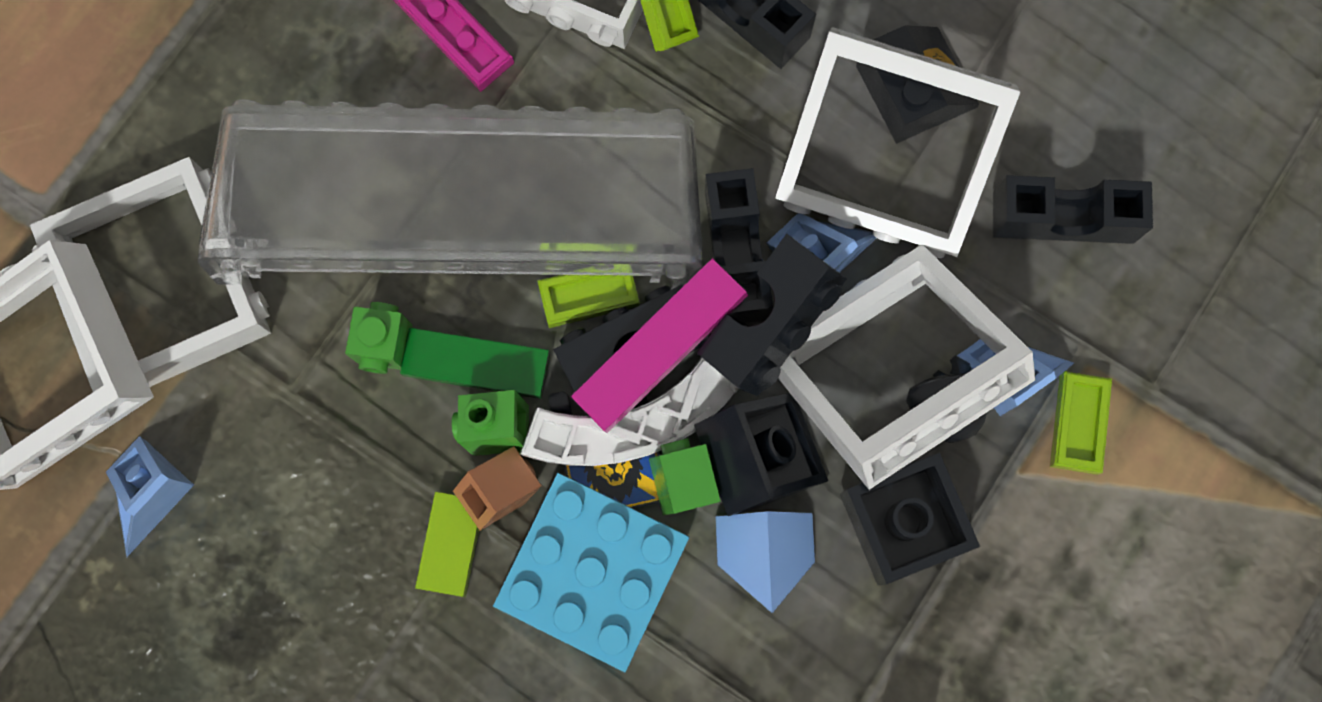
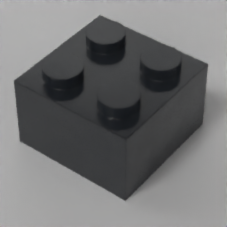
[840,453,980,585]

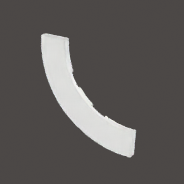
[519,357,739,466]

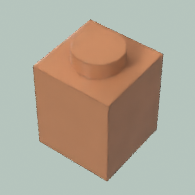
[453,446,542,531]

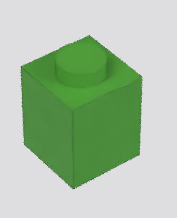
[649,438,721,515]

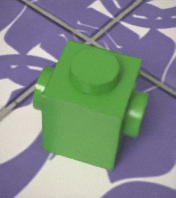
[345,302,413,374]
[452,390,529,456]

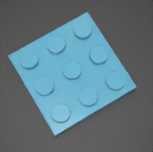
[493,473,690,672]

